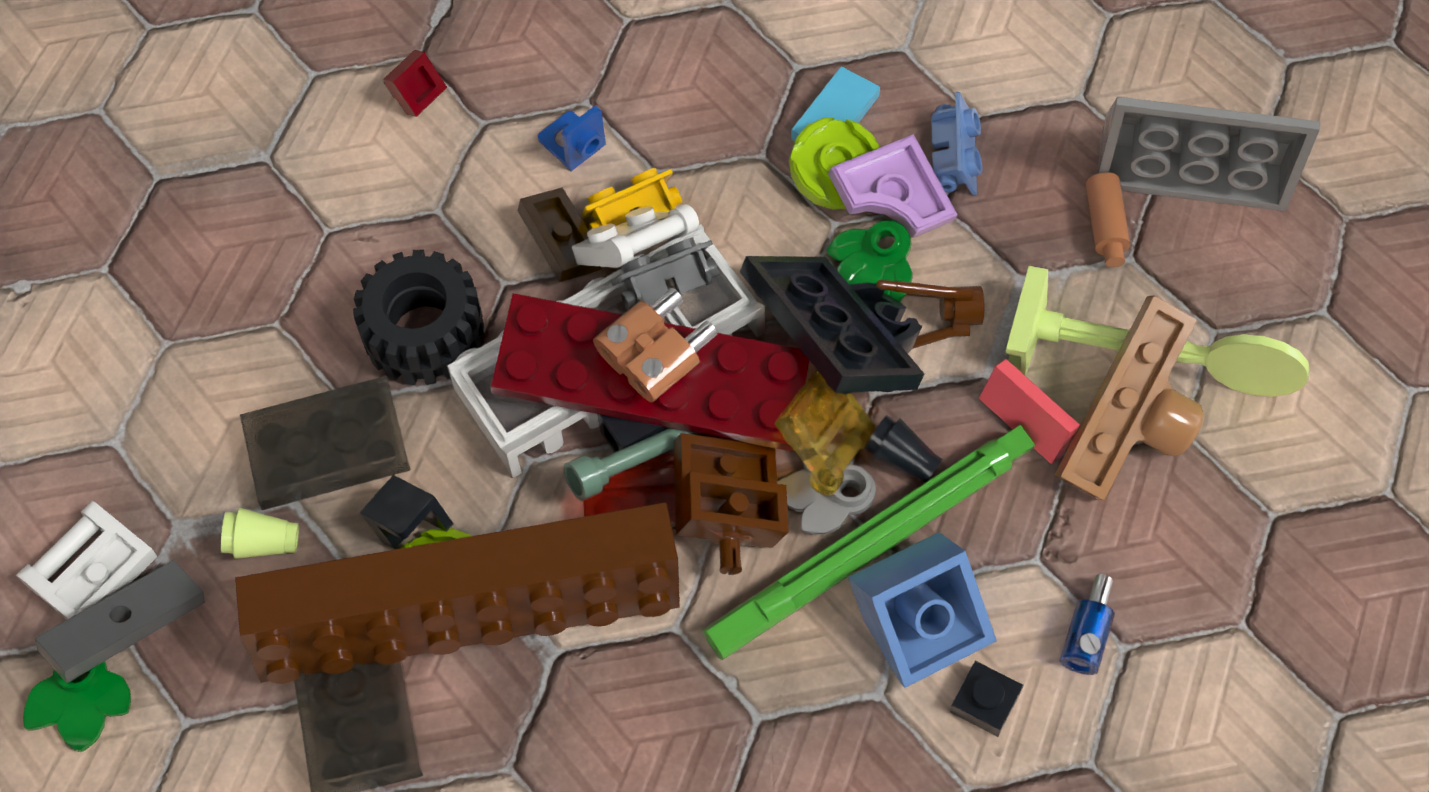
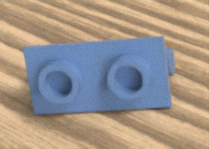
[931,92,983,195]

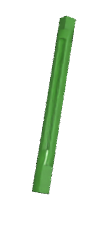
[702,425,1035,660]

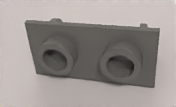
[611,237,719,310]

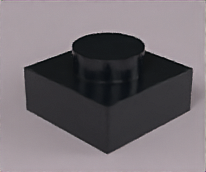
[950,660,1024,737]

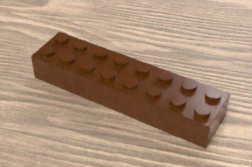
[235,503,680,684]

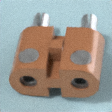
[593,288,717,402]

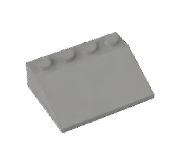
[1096,97,1320,211]

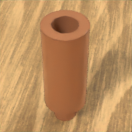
[1085,172,1131,267]

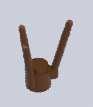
[876,280,985,349]

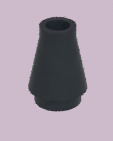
[864,415,943,483]

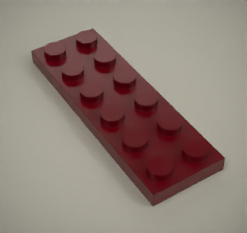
[491,293,810,452]

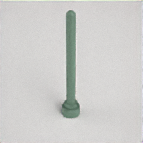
[564,428,703,501]

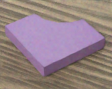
[828,134,958,238]

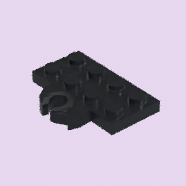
[740,256,925,394]

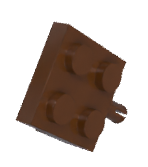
[674,433,789,575]

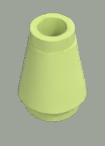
[221,508,299,559]

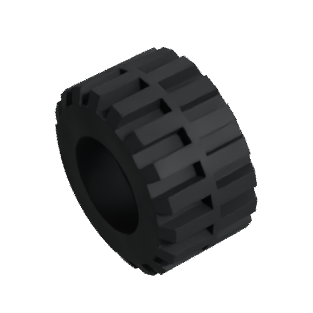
[353,249,484,385]

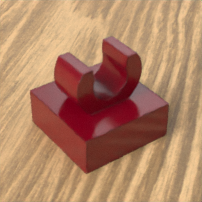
[383,50,447,117]

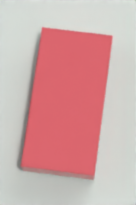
[979,359,1080,464]

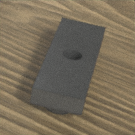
[35,560,205,683]

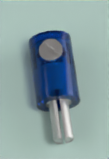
[1059,574,1115,675]

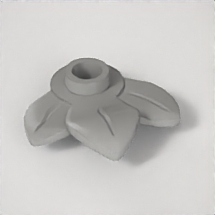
[777,440,876,535]

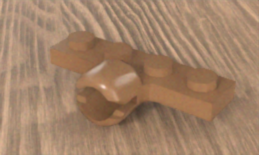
[1054,295,1204,501]

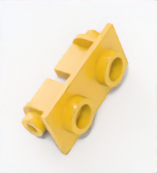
[581,168,682,230]

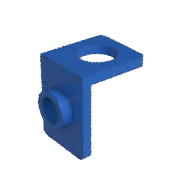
[538,106,606,171]

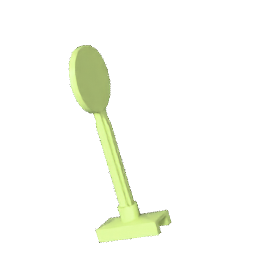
[1006,266,1310,397]

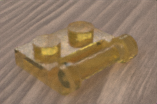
[774,370,876,495]

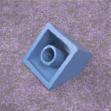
[848,532,997,688]

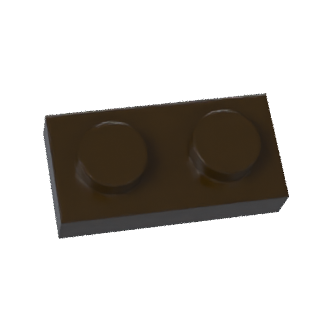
[517,187,603,282]

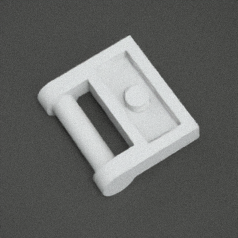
[572,204,699,268]
[16,501,157,620]

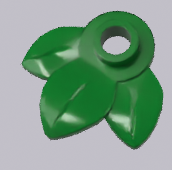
[826,220,913,302]
[23,661,131,752]

